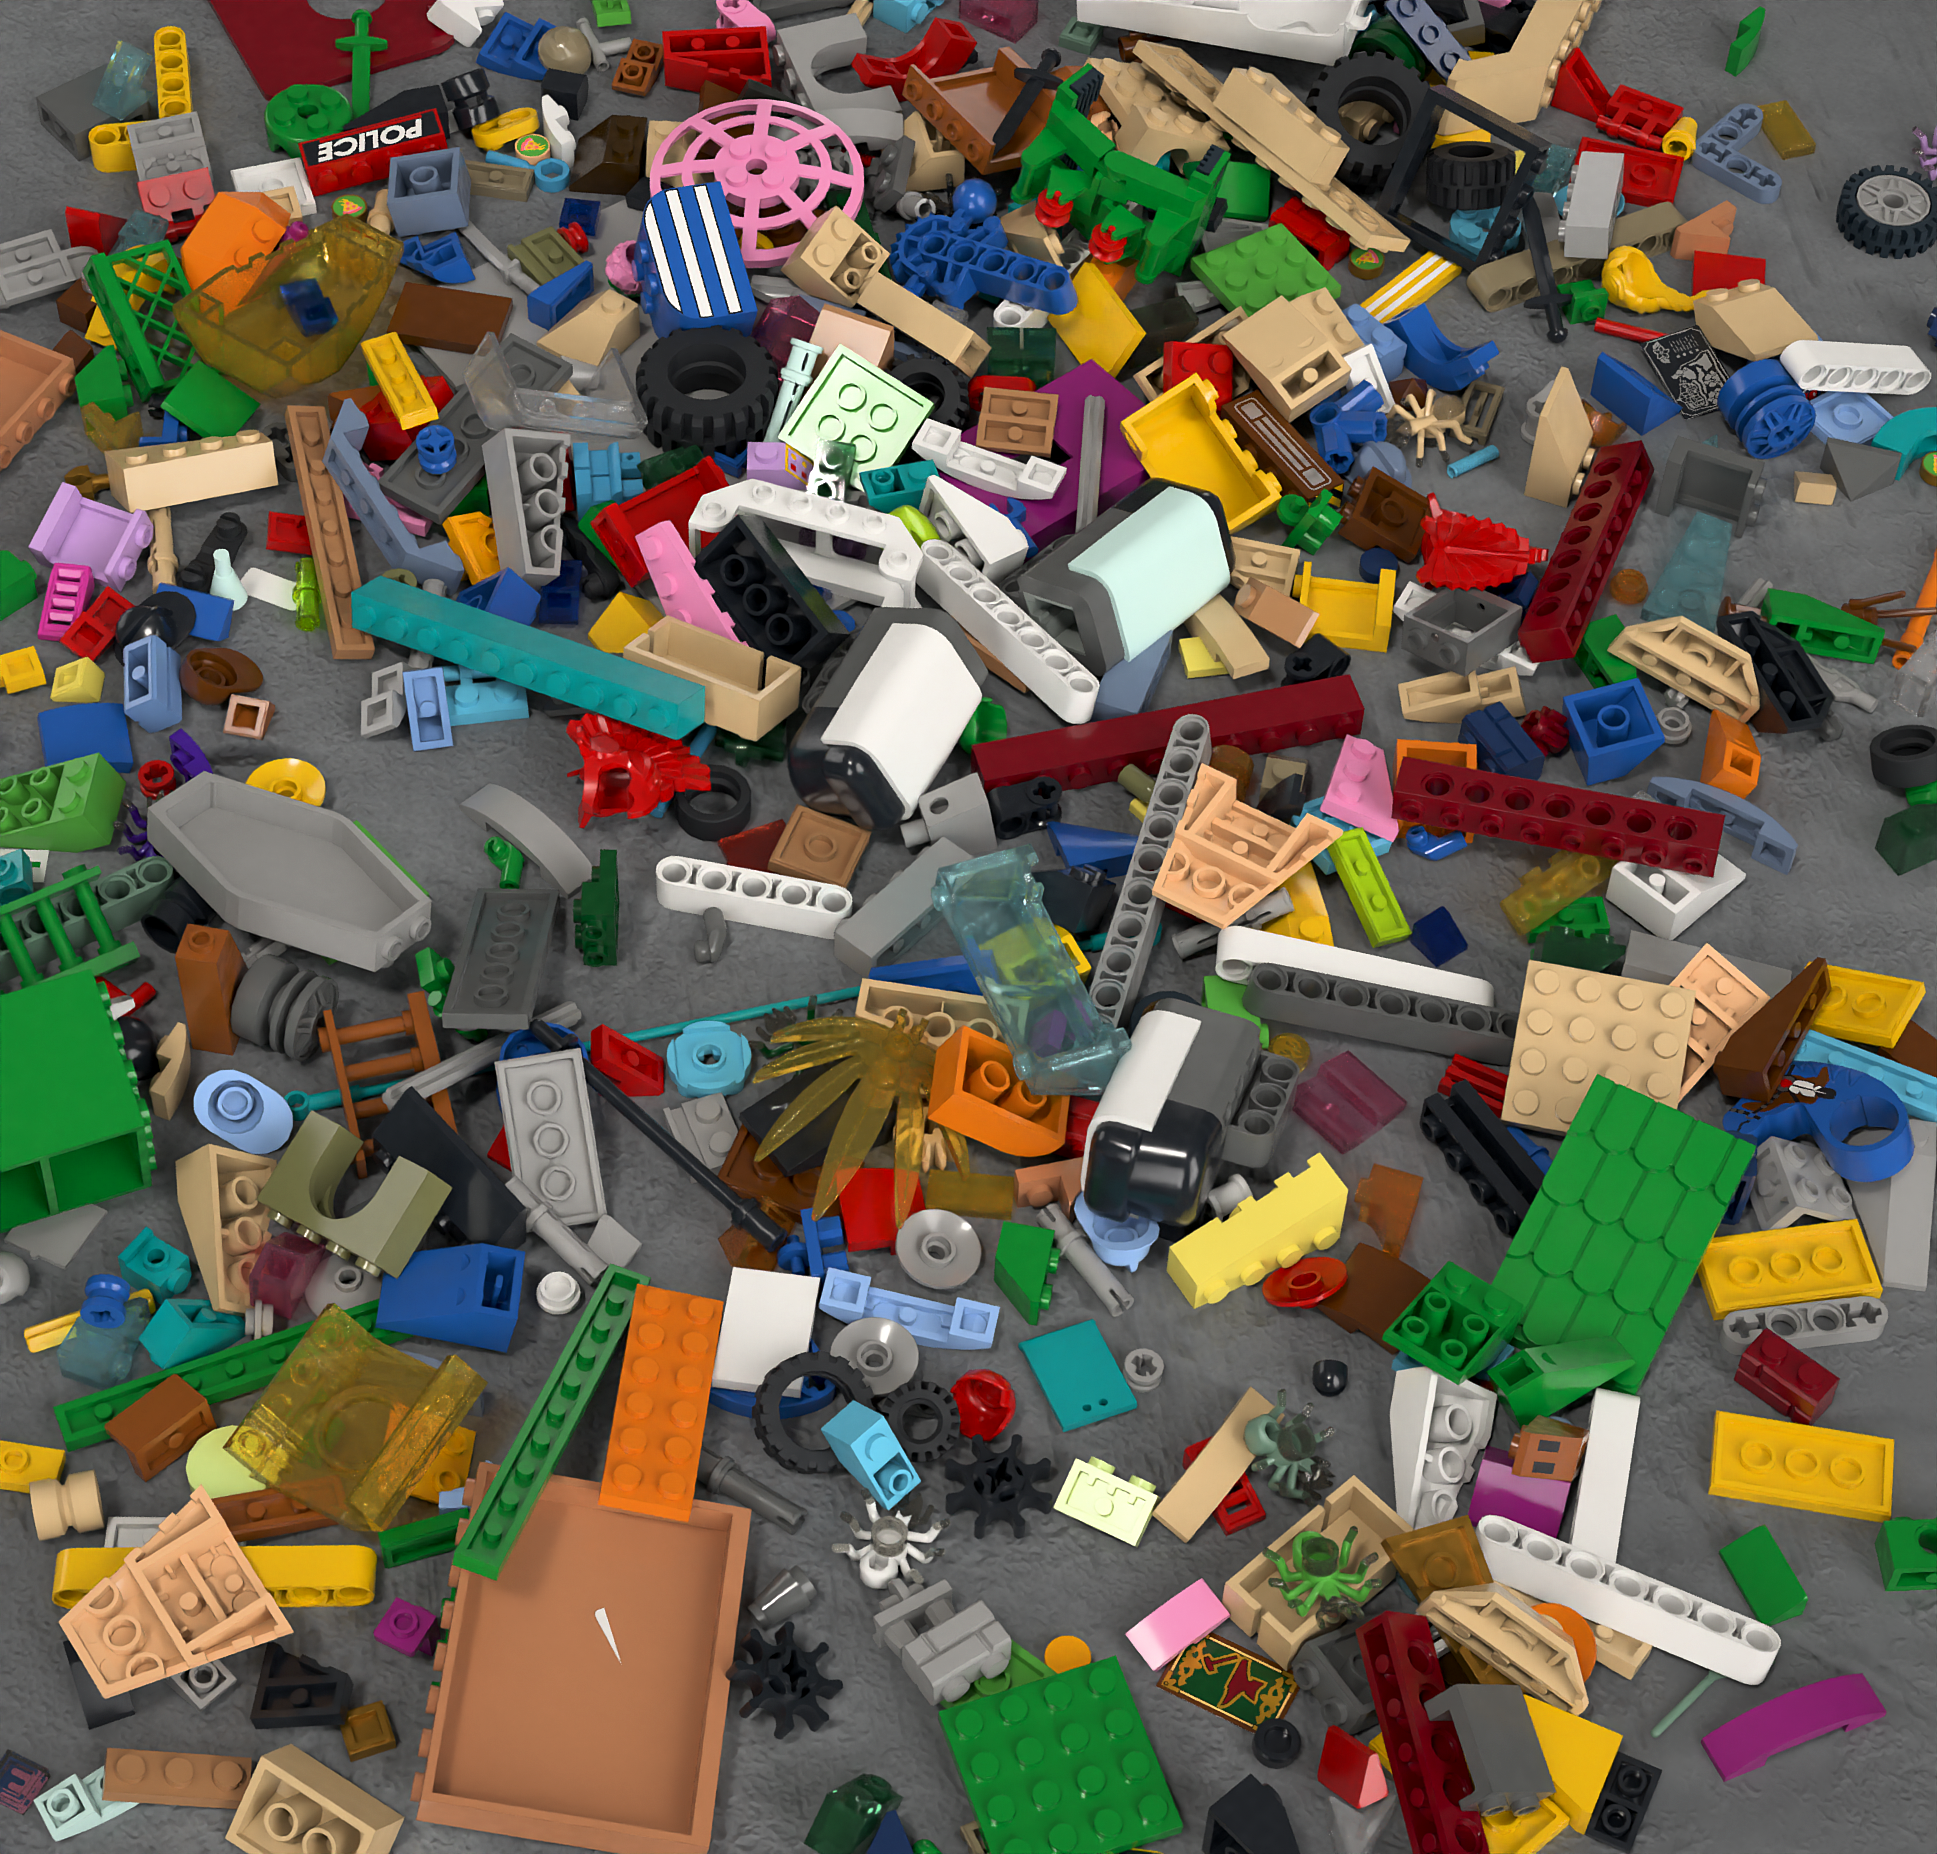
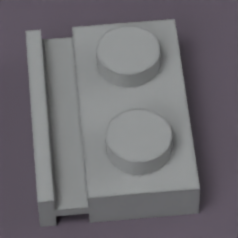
[663,1092,738,1184]

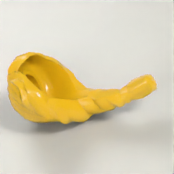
[1601,245,1710,314]

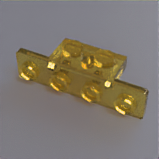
[1499,850,1620,936]

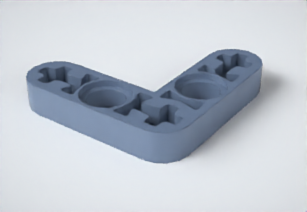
[1690,104,1782,204]

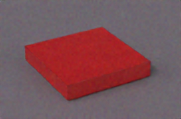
[1691,250,1766,296]

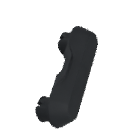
[177,512,248,593]
[560,517,620,600]

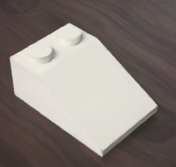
[919,475,1029,588]

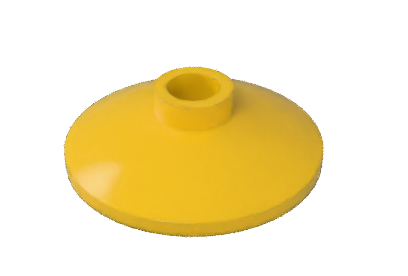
[245,758,326,807]

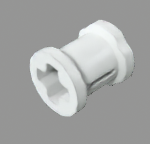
[1204,1174,1253,1222]

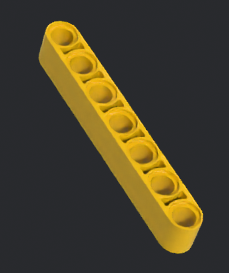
[52,1545,377,1609]

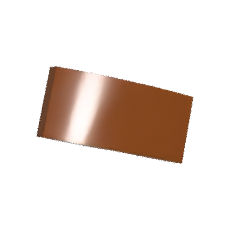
[611,38,663,96]

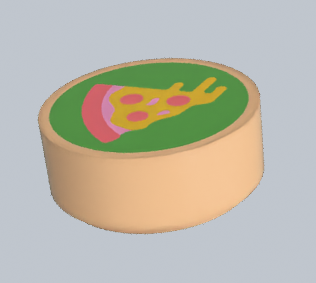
[515,134,551,166]

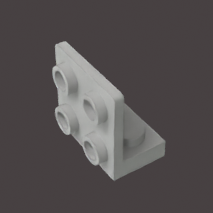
[1749,1136,1857,1231]

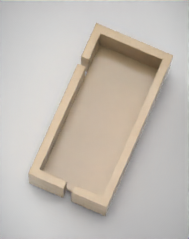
[623,615,802,741]
[1222,1475,1415,1671]

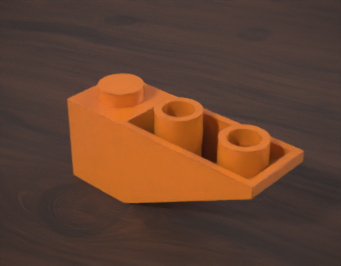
[1700,708,1761,799]

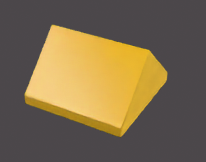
[588,591,664,653]

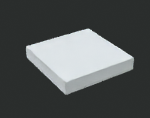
[230,158,317,216]

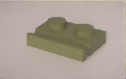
[507,226,584,286]

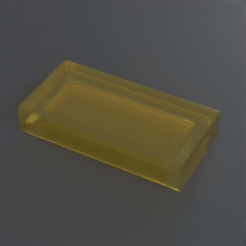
[1757,100,1816,160]
[926,1169,1014,1221]

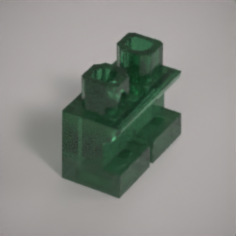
[986,327,1056,390]

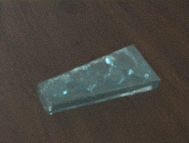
[1640,511,1733,633]

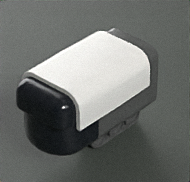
[787,607,988,830]
[1080,998,1300,1227]

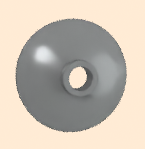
[895,1209,981,1289]
[305,1255,383,1319]
[830,1317,919,1397]

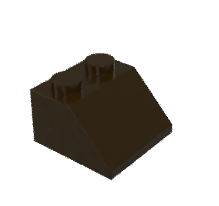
[569,115,648,196]

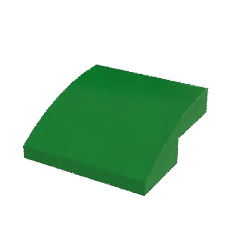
[160,360,261,438]

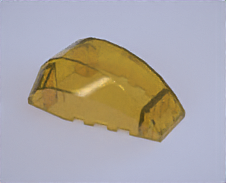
[172,213,404,399]

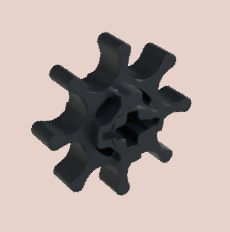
[944,1434,1052,1539]
[725,1621,843,1740]

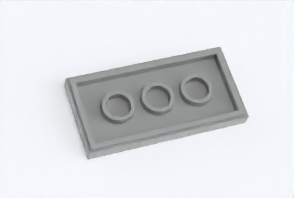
[1621,930,1792,1002]
[494,1048,607,1233]

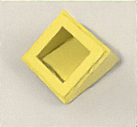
[50,657,105,703]

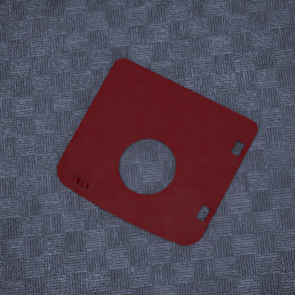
[207,0,455,102]

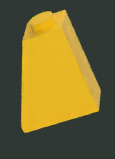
[1523,1694,1623,1835]

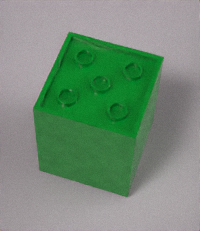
[0,969,157,1234]

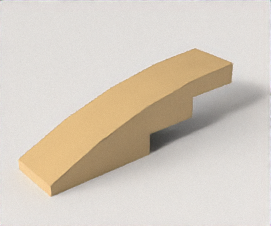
[1183,593,1270,679]

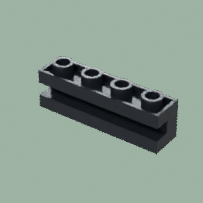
[1419,1079,1545,1239]

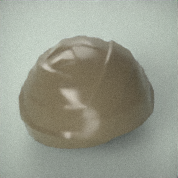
[538,26,592,74]

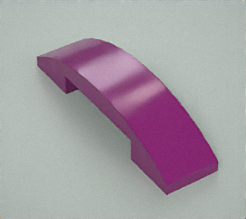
[1700,1673,1887,1782]

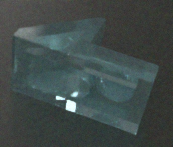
[92,39,154,120]

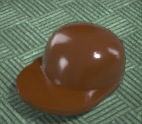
[179,648,263,706]

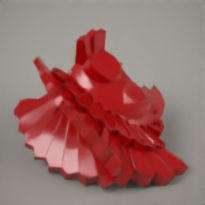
[1416,492,1549,592]
[566,713,711,829]

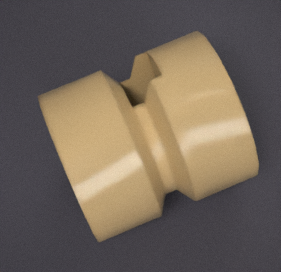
[29,1469,105,1541]

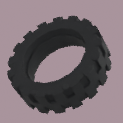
[752,1351,876,1474]

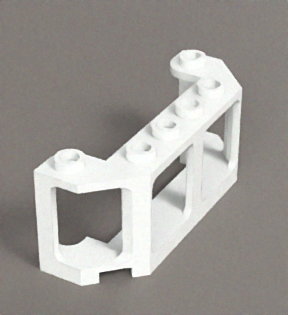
[688,478,924,608]

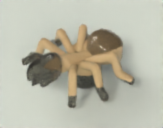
[1384,389,1474,468]

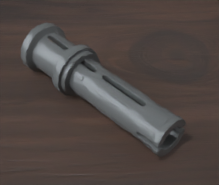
[696,1441,807,1535]

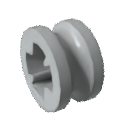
[1122,1348,1164,1393]

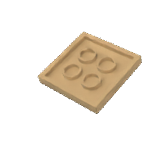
[1084,57,1207,126]

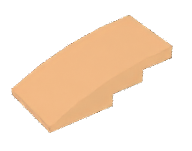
[1669,943,1771,1103]

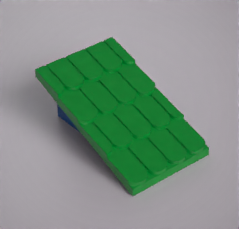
[1491,1074,1756,1396]

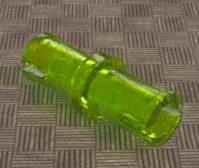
[292,557,322,632]

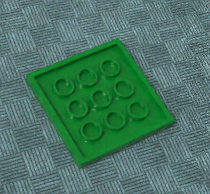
[938,1655,1183,1854]

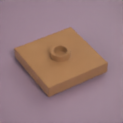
[767,804,872,889]

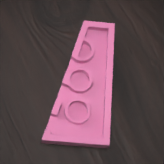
[635,520,749,647]

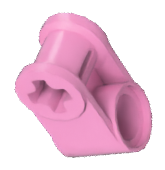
[716,0,776,43]

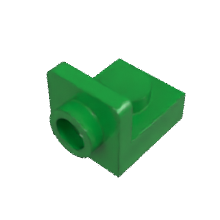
[1556,279,1609,325]

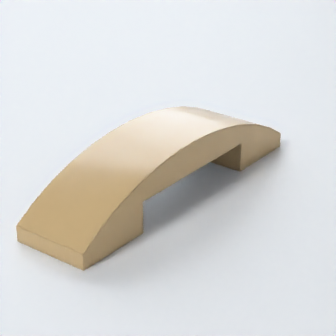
[1152,1386,1285,1543]

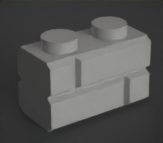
[902,1600,1012,1706]

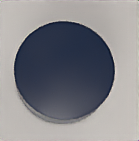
[1359,548,1398,584]

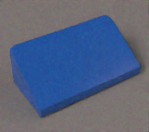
[156,582,234,641]

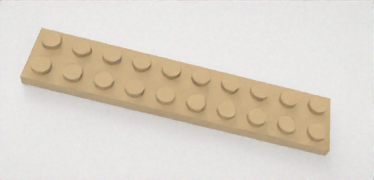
[1132,40,1411,253]

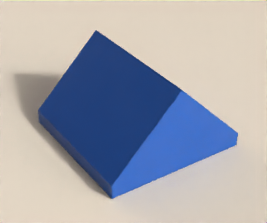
[1590,352,1683,436]

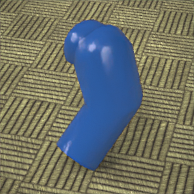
[1406,825,1467,861]

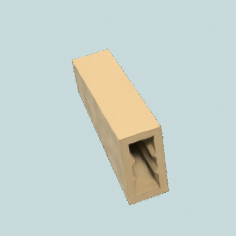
[857,271,992,379]

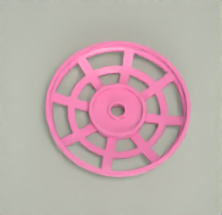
[650,99,864,268]

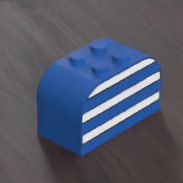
[631,181,758,339]

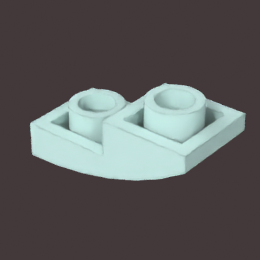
[33,1766,139,1841]

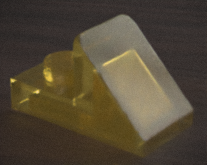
[80,402,144,456]

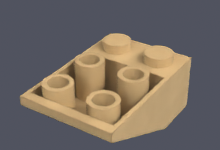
[1221,295,1352,423]

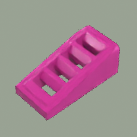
[37,563,95,641]

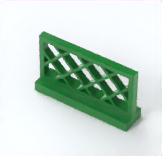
[82,239,228,403]

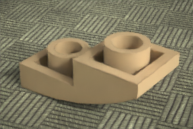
[149,1022,191,1121]

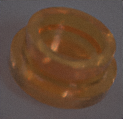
[1609,569,1648,604]

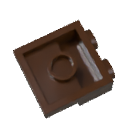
[1338,466,1430,563]

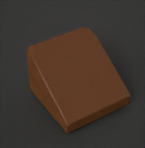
[52,330,94,375]

